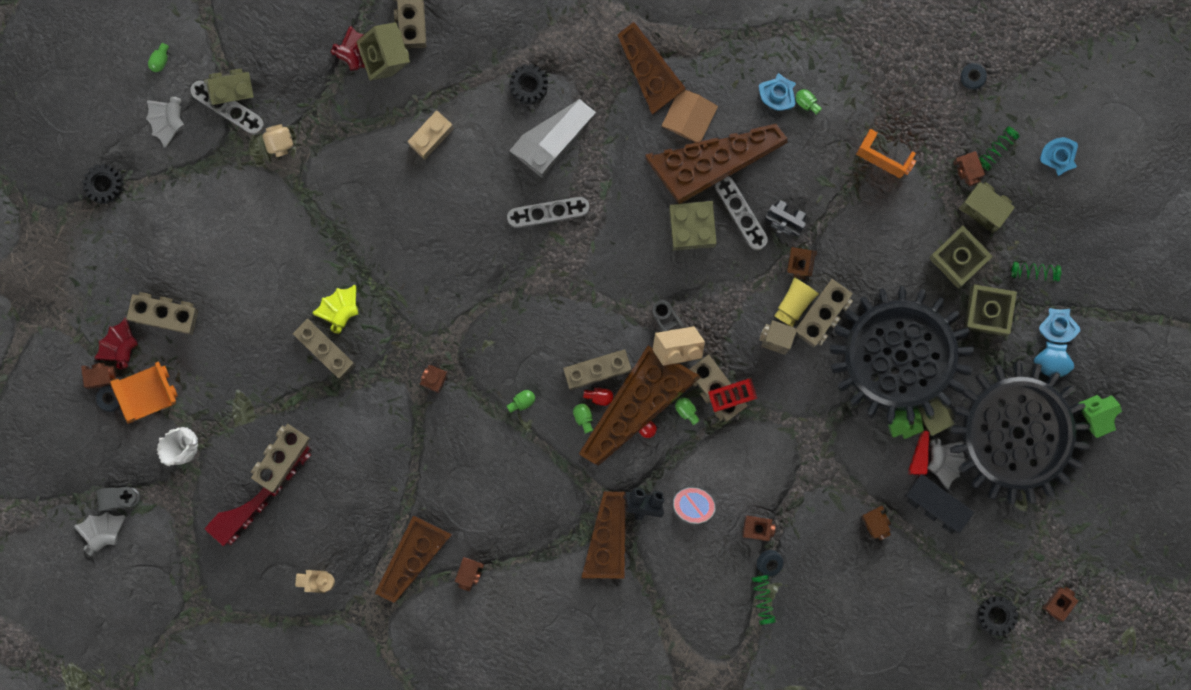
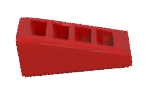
[708,378,757,412]
[908,431,929,475]

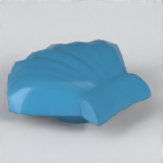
[759,73,796,111]
[1040,137,1078,176]
[1039,308,1080,343]
[1033,341,1074,377]

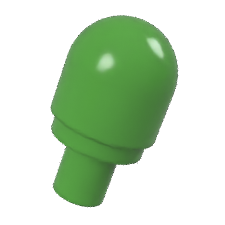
[148,43,169,72]
[795,89,822,115]
[506,390,535,413]
[675,397,700,425]
[573,404,593,434]

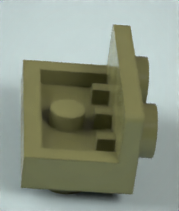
[204,68,254,105]

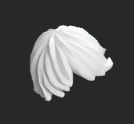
[157,427,198,466]

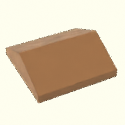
[662,90,718,143]

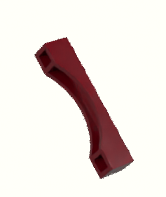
[204,433,313,546]

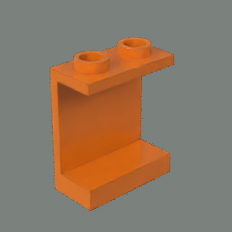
[856,129,916,179]
[110,362,178,424]

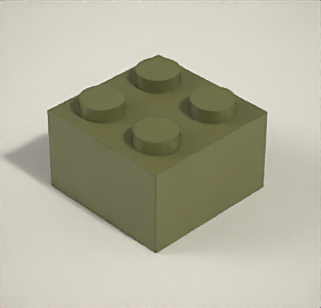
[356,22,410,81]
[959,182,1015,233]
[669,201,717,251]
[929,226,993,288]
[964,284,1017,336]

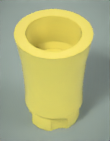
[775,278,819,327]

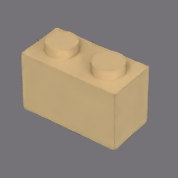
[408,110,454,160]
[653,327,705,366]

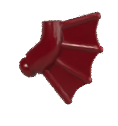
[330,26,365,71]
[94,318,138,370]

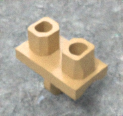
[295,570,335,593]

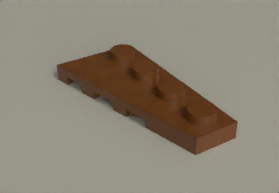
[617,22,686,115]
[581,492,625,579]
[375,515,452,603]

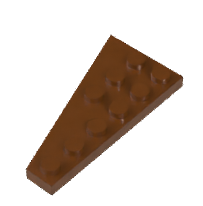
[645,124,788,204]
[579,346,701,466]

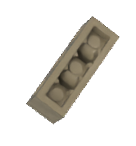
[394,0,427,49]
[795,279,853,347]
[127,292,198,335]
[293,318,356,380]
[759,320,797,355]
[563,349,631,390]
[689,354,748,422]
[251,424,311,493]

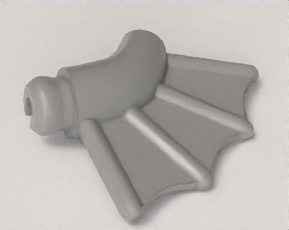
[146,96,185,148]
[928,438,966,490]
[74,512,125,556]

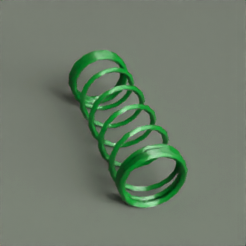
[979,126,1020,171]
[1012,262,1061,282]
[751,575,776,625]

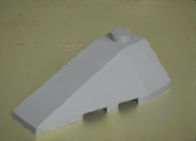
[509,99,596,178]

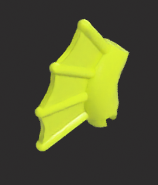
[312,285,358,334]

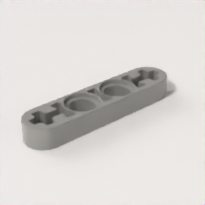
[191,81,264,135]
[715,176,767,250]
[507,197,589,228]

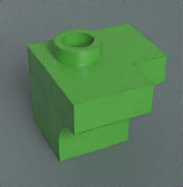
[1079,395,1122,438]
[888,409,924,439]

